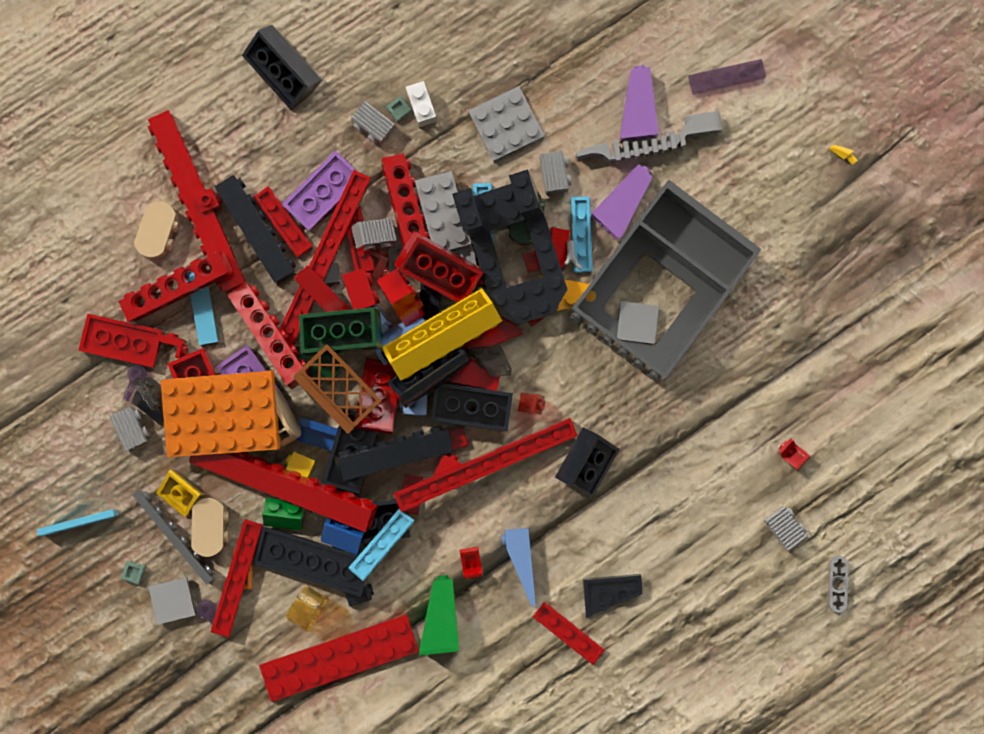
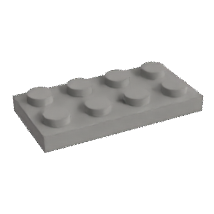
[415,171,471,251]

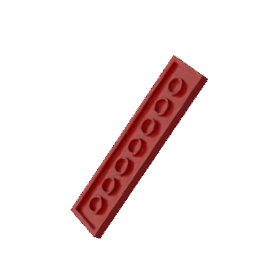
[259,614,419,702]

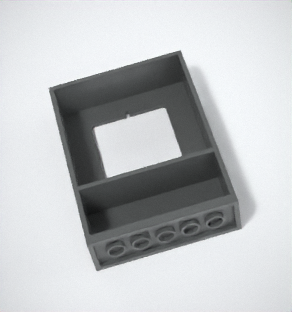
[568,180,762,382]

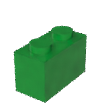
[262,498,305,531]

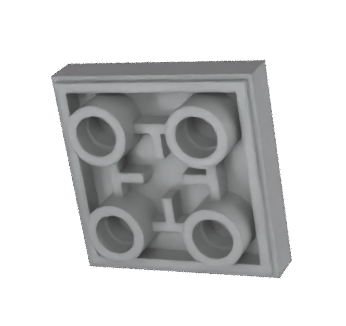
[617,301,659,344]
[148,577,196,625]

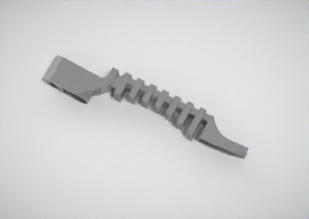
[576,111,722,164]

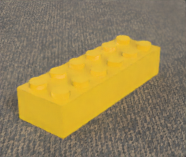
[383,288,502,380]

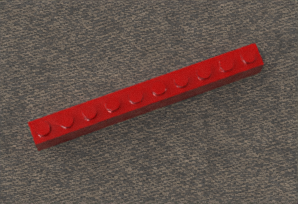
[147,110,246,294]
[189,452,378,532]

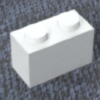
[406,81,437,127]

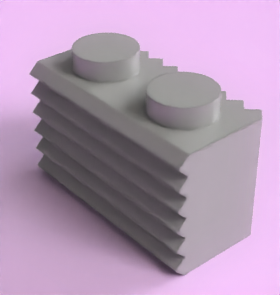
[351,101,396,145]
[540,151,571,194]
[351,218,397,251]
[109,406,150,452]
[764,506,808,551]

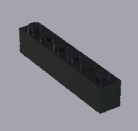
[214,174,296,285]
[333,426,453,481]

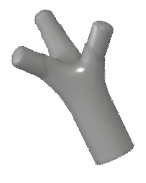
[564,241,582,270]

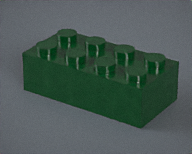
[299,307,383,356]

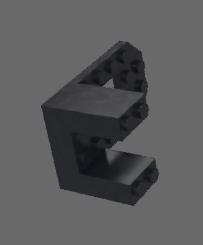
[452,169,568,325]

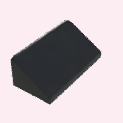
[420,282,440,320]
[132,390,164,425]

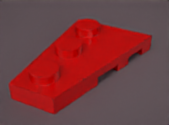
[461,315,523,357]

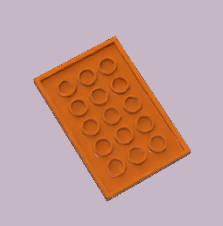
[161,370,280,457]

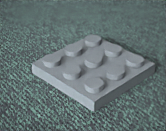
[468,86,544,162]

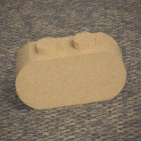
[134,201,180,260]
[275,387,301,446]
[191,498,230,557]

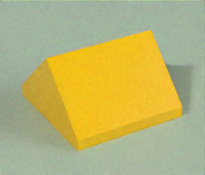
[156,470,205,517]

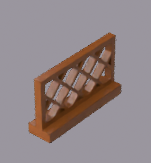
[293,344,382,434]

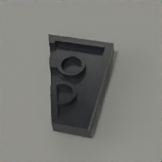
[583,574,643,618]

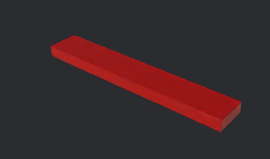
[210,519,263,637]

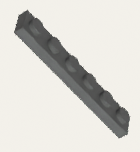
[132,490,216,585]

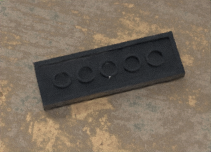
[253,526,368,597]

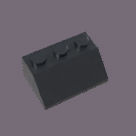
[555,427,620,499]

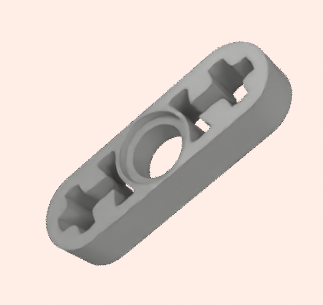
[828,556,848,613]

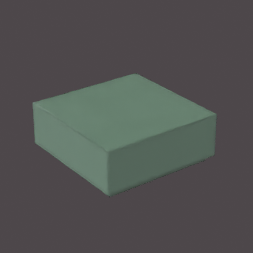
[386,96,412,123]
[121,560,146,585]

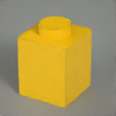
[285,452,317,478]

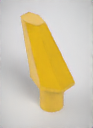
[828,145,858,165]

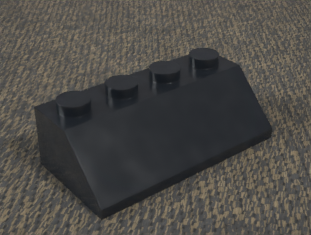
[242,25,322,110]

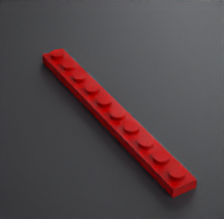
[280,169,372,349]
[393,418,578,512]

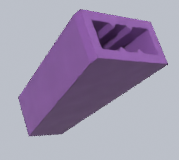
[619,65,659,143]
[591,164,653,242]

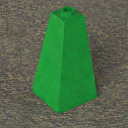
[419,575,460,655]

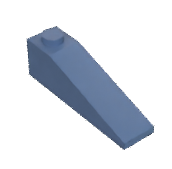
[501,528,536,607]

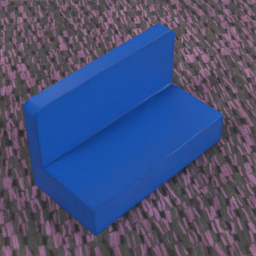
[297,417,338,451]
[321,518,366,554]

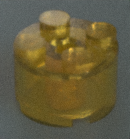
[285,585,329,633]

